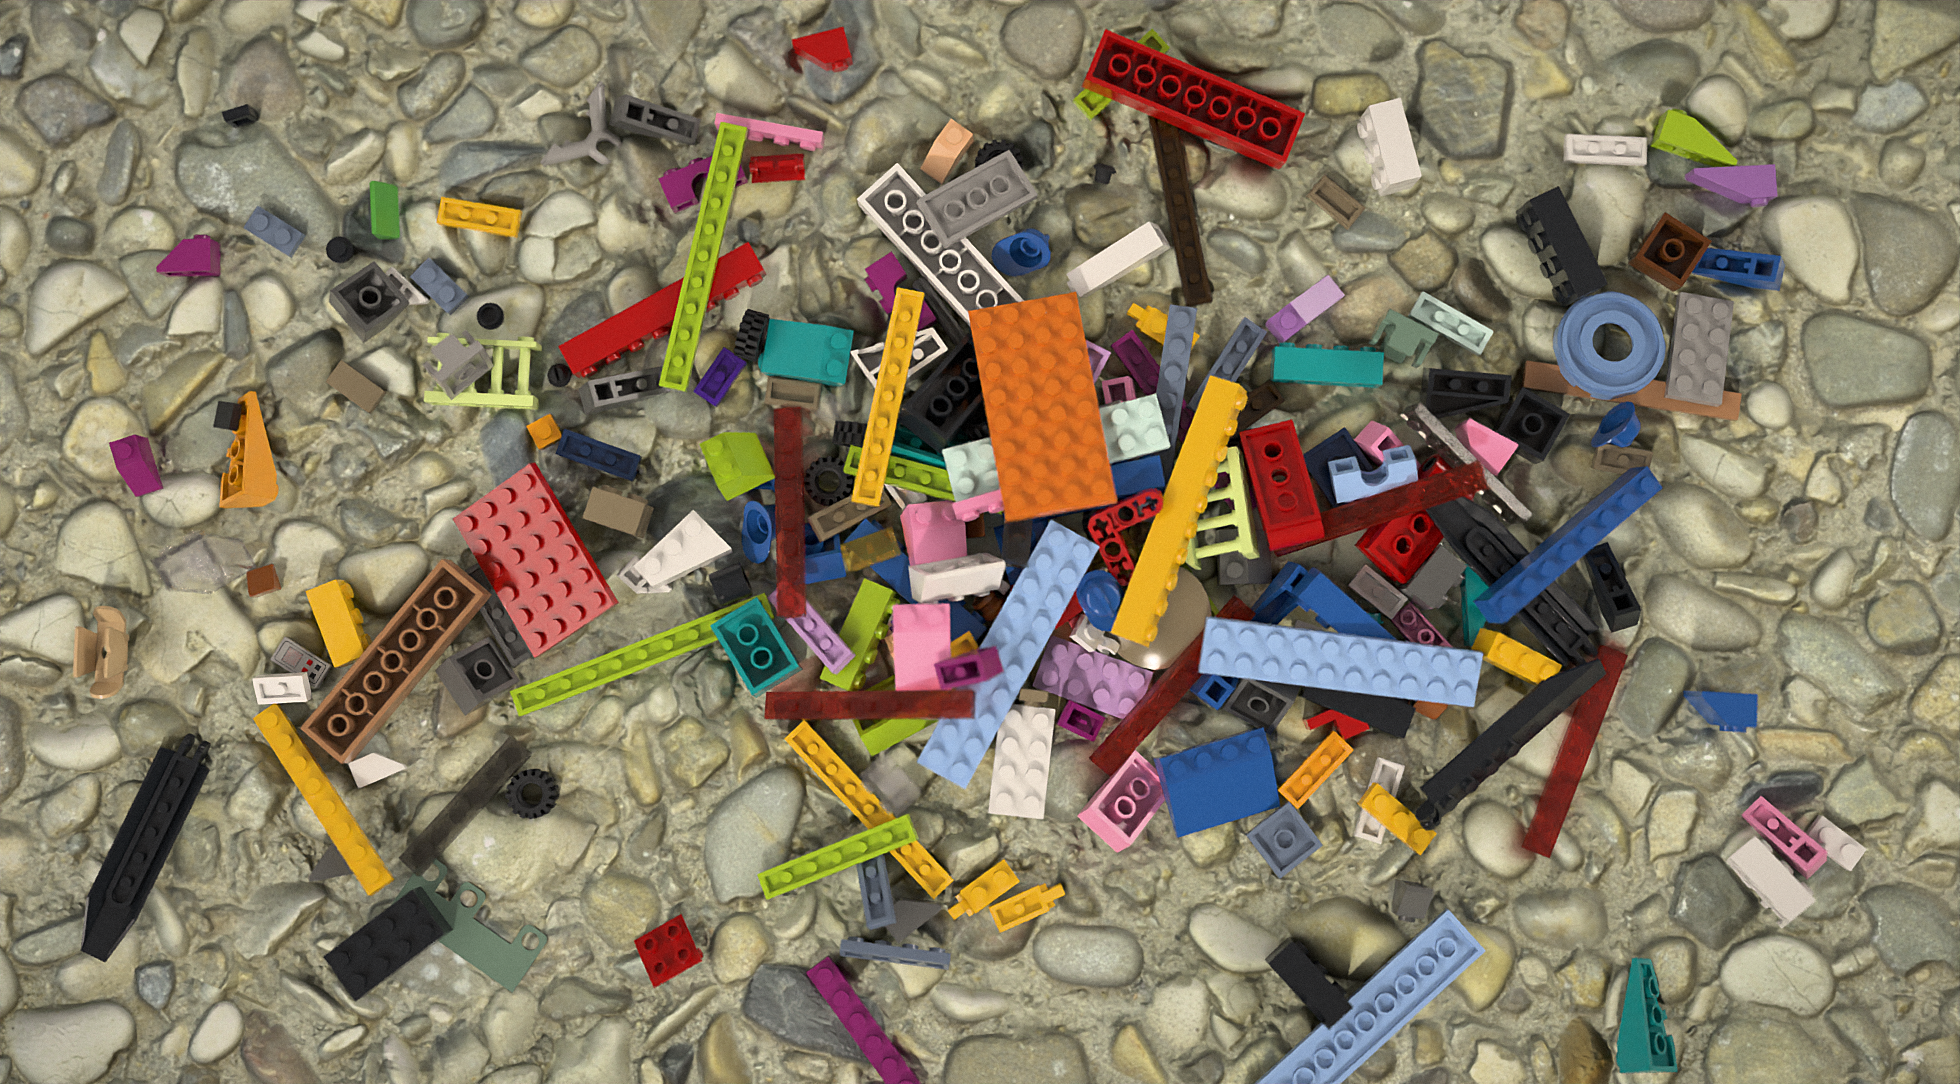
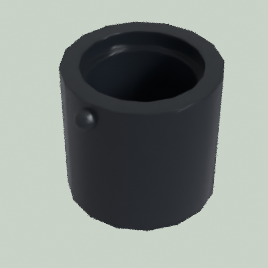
[709,562,753,607]

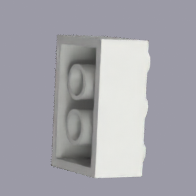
[1357,98,1422,196]

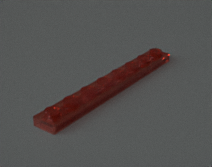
[774,407,807,619]
[1274,460,1489,558]
[1089,595,1256,777]
[1522,645,1628,858]
[764,690,976,720]

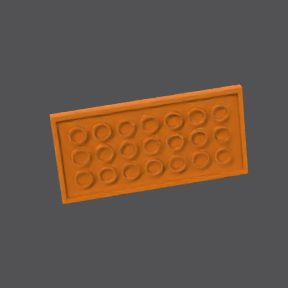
[968,292,1117,522]

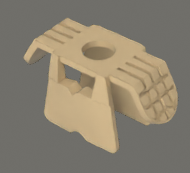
[73,606,130,699]

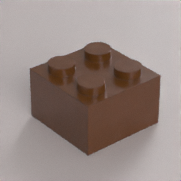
[1627,212,1712,292]

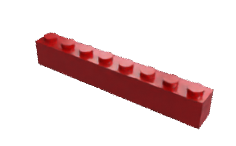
[558,242,767,379]

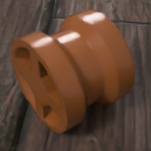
[972,590,1005,621]

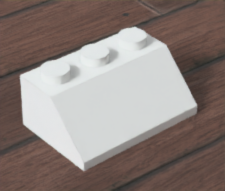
[908,553,1005,604]

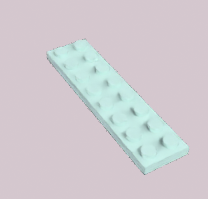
[942,394,1170,502]

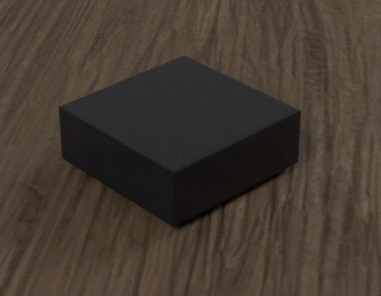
[222,104,259,128]
[213,401,242,431]

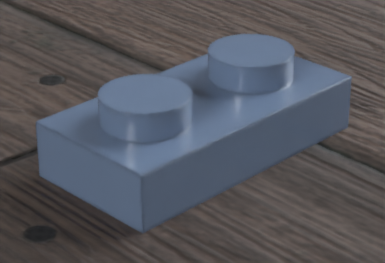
[243,206,306,258]
[410,258,469,315]

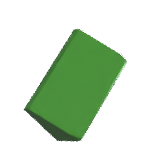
[369,181,400,240]

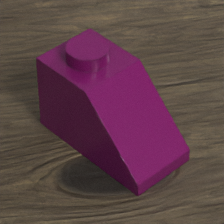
[156,234,220,277]
[109,434,163,497]
[934,645,1004,690]

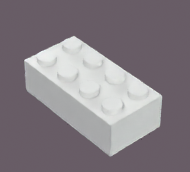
[988,704,1055,819]

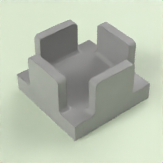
[422,330,494,400]

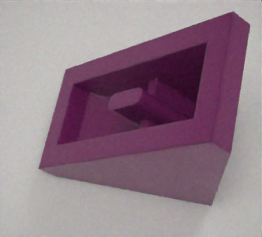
[1056,699,1106,742]

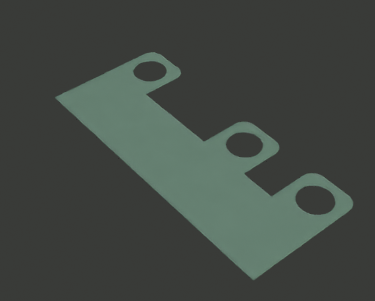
[391,856,547,993]

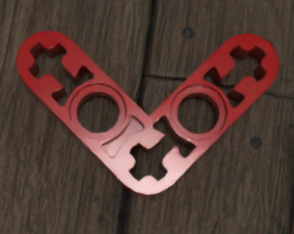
[1088,488,1164,586]

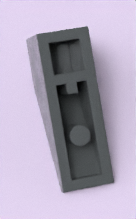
[610,94,701,146]
[578,366,670,415]

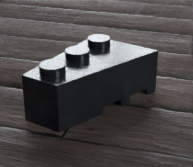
[1418,367,1512,423]
[1264,937,1354,1030]

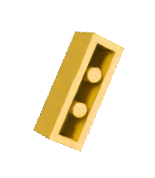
[305,579,372,668]
[1471,628,1562,686]

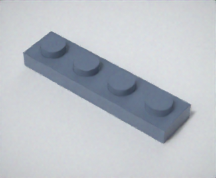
[1186,317,1267,413]
[840,937,951,970]

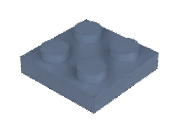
[1245,801,1323,879]

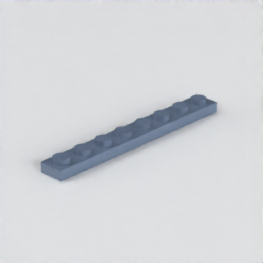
[1138,304,1197,523]

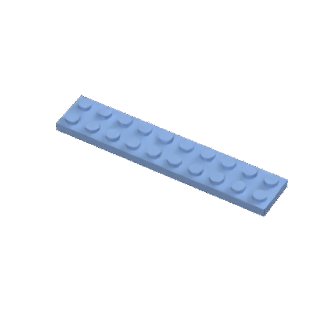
[917,520,1100,789]
[1198,616,1483,707]
[1254,908,1486,1084]

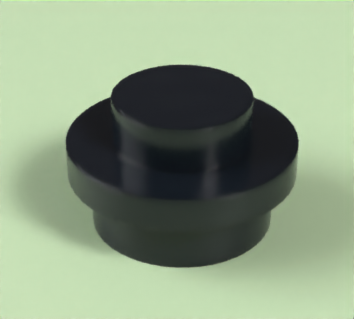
[326,236,354,264]
[477,303,504,330]

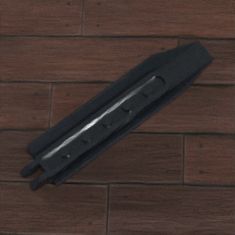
[1420,483,1599,667]
[1415,658,1606,831]
[80,733,211,962]

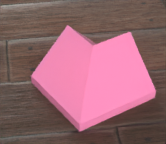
[1455,418,1519,476]

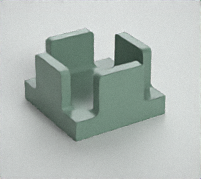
[1368,309,1439,368]

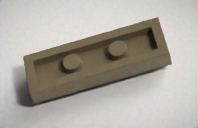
[808,489,892,543]

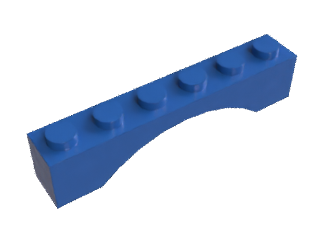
[1188,561,1308,710]

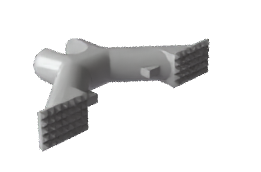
[540,81,622,168]

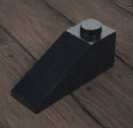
[1583,542,1642,633]

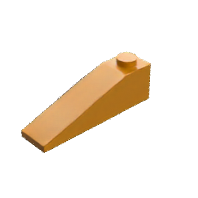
[219,391,279,508]

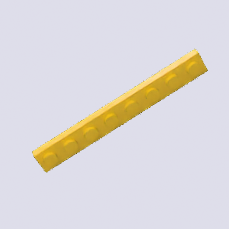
[851,287,925,507]
[253,703,395,896]
[784,720,954,899]

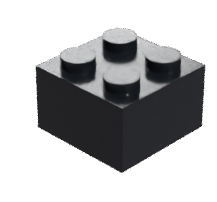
[1492,387,1570,464]

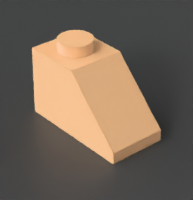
[920,119,973,185]

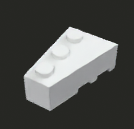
[633,510,733,590]

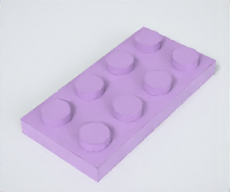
[1032,635,1153,723]

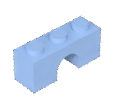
[1328,445,1419,503]

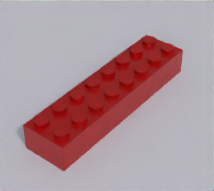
[1081,29,1305,170]

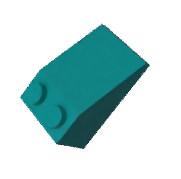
[760,319,854,387]
[710,597,803,698]

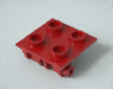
[634,914,704,988]

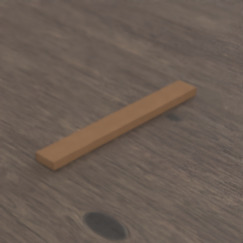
[1521,361,1742,421]

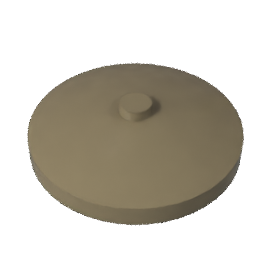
[1105,564,1211,669]

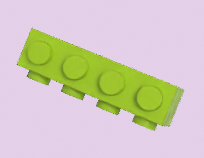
[820,578,900,694]

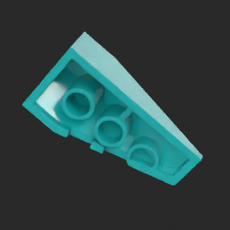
[1616,958,1678,1073]

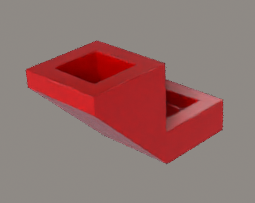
[1302,709,1370,740]

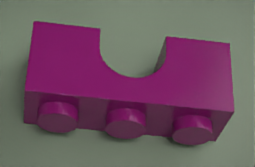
[658,155,748,213]
[864,251,937,332]

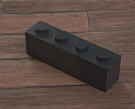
[1298,685,1416,739]

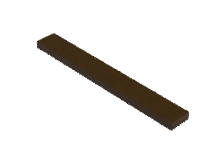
[1147,115,1213,307]

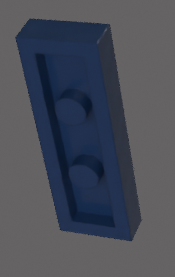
[555,429,642,482]

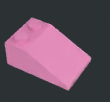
[900,500,967,566]
[893,604,952,691]
[1077,750,1165,853]

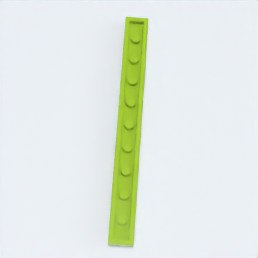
[659,122,748,393]
[510,593,775,717]

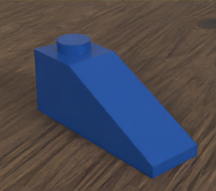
[1692,248,1785,291]

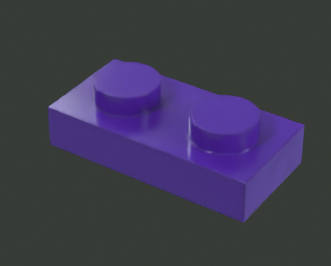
[693,347,747,408]

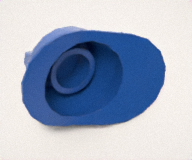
[992,228,1051,277]
[1591,401,1641,448]
[741,500,783,564]
[1076,570,1125,631]

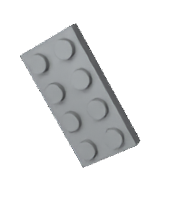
[916,150,1038,249]
[1664,292,1734,407]

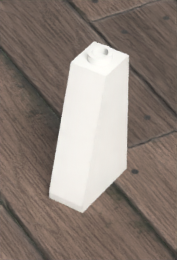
[1067,222,1172,298]

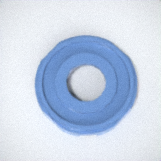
[1553,291,1666,400]

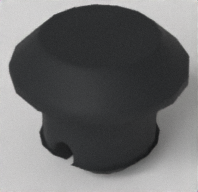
[1093,163,1117,185]
[547,363,572,387]

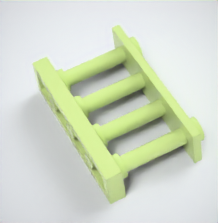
[424,333,542,410]
[1172,446,1260,570]

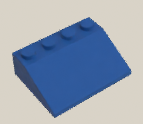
[1153,728,1280,838]

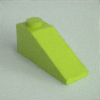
[1650,109,1738,167]

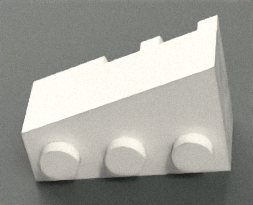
[850,327,949,389]
[1727,836,1816,929]

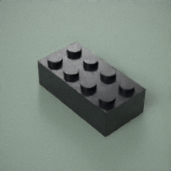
[1516,186,1608,307]
[898,333,984,454]
[323,886,453,1001]

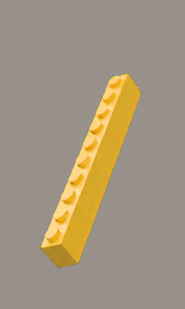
[1111,375,1247,647]

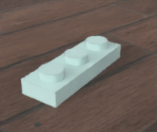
[1408,292,1494,356]

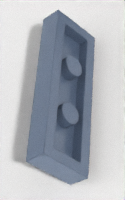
[856,854,896,930]

